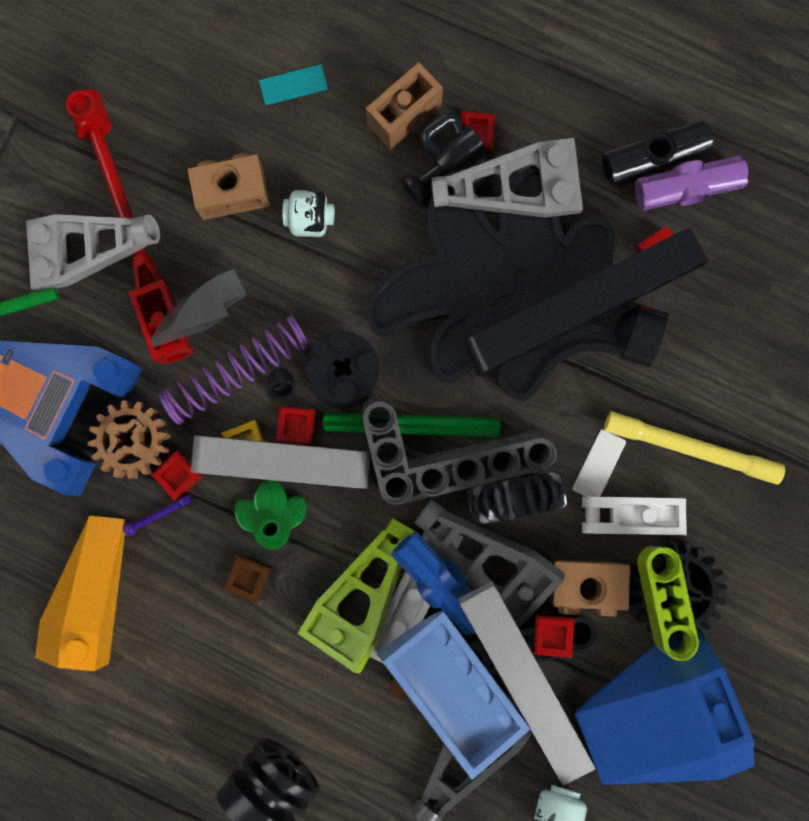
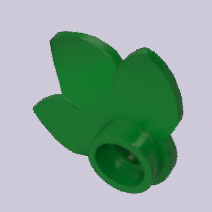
[235,480,306,550]

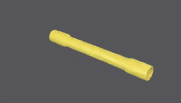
[604,411,785,485]

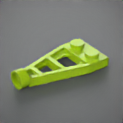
[298,518,415,674]

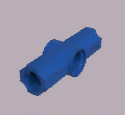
[391,531,476,635]

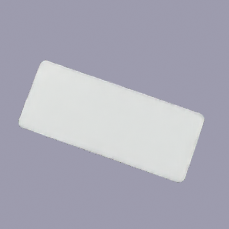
[573,429,626,497]

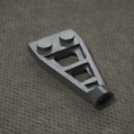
[414,499,565,629]
[411,688,533,821]

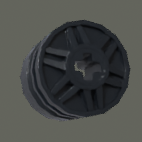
[217,738,320,821]

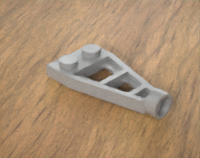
[431,138,583,218]
[26,214,160,291]

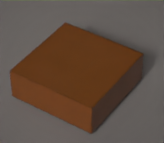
[223,555,272,603]

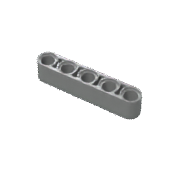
[191,435,371,488]

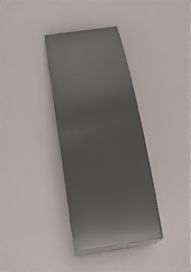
[151,269,247,347]

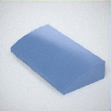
[377,610,530,780]

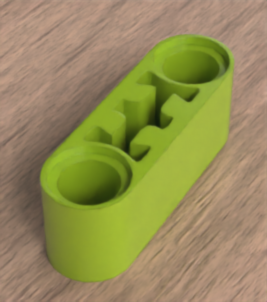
[637,546,699,661]

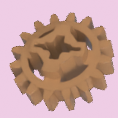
[88,400,171,479]

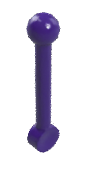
[123,495,193,536]

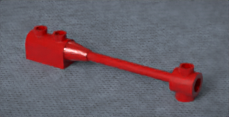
[66,89,194,364]

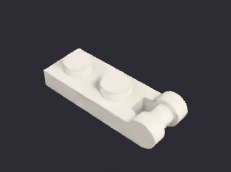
[582,497,687,535]

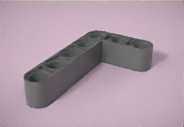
[362,395,557,505]

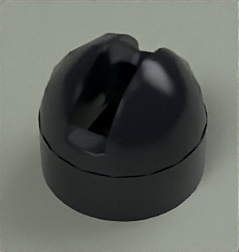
[266,368,296,400]

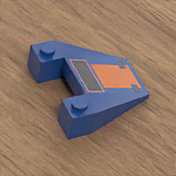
[0,340,143,496]

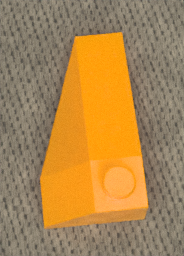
[35,516,127,671]

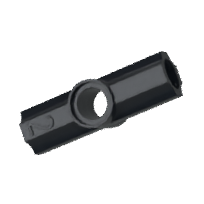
[601,119,713,185]

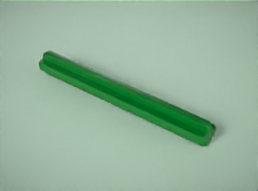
[323,412,501,438]

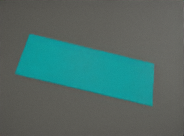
[259,64,328,106]

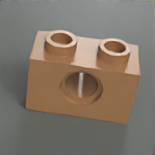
[365,62,443,150]
[188,153,271,220]
[548,559,630,616]

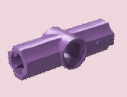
[635,156,749,211]

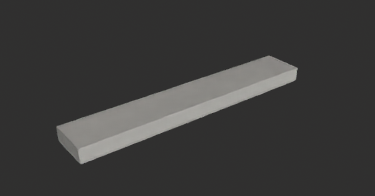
[458,581,596,786]

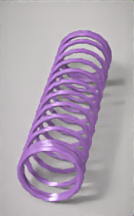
[159,315,311,425]

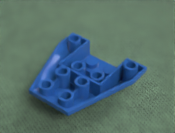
[574,626,755,785]

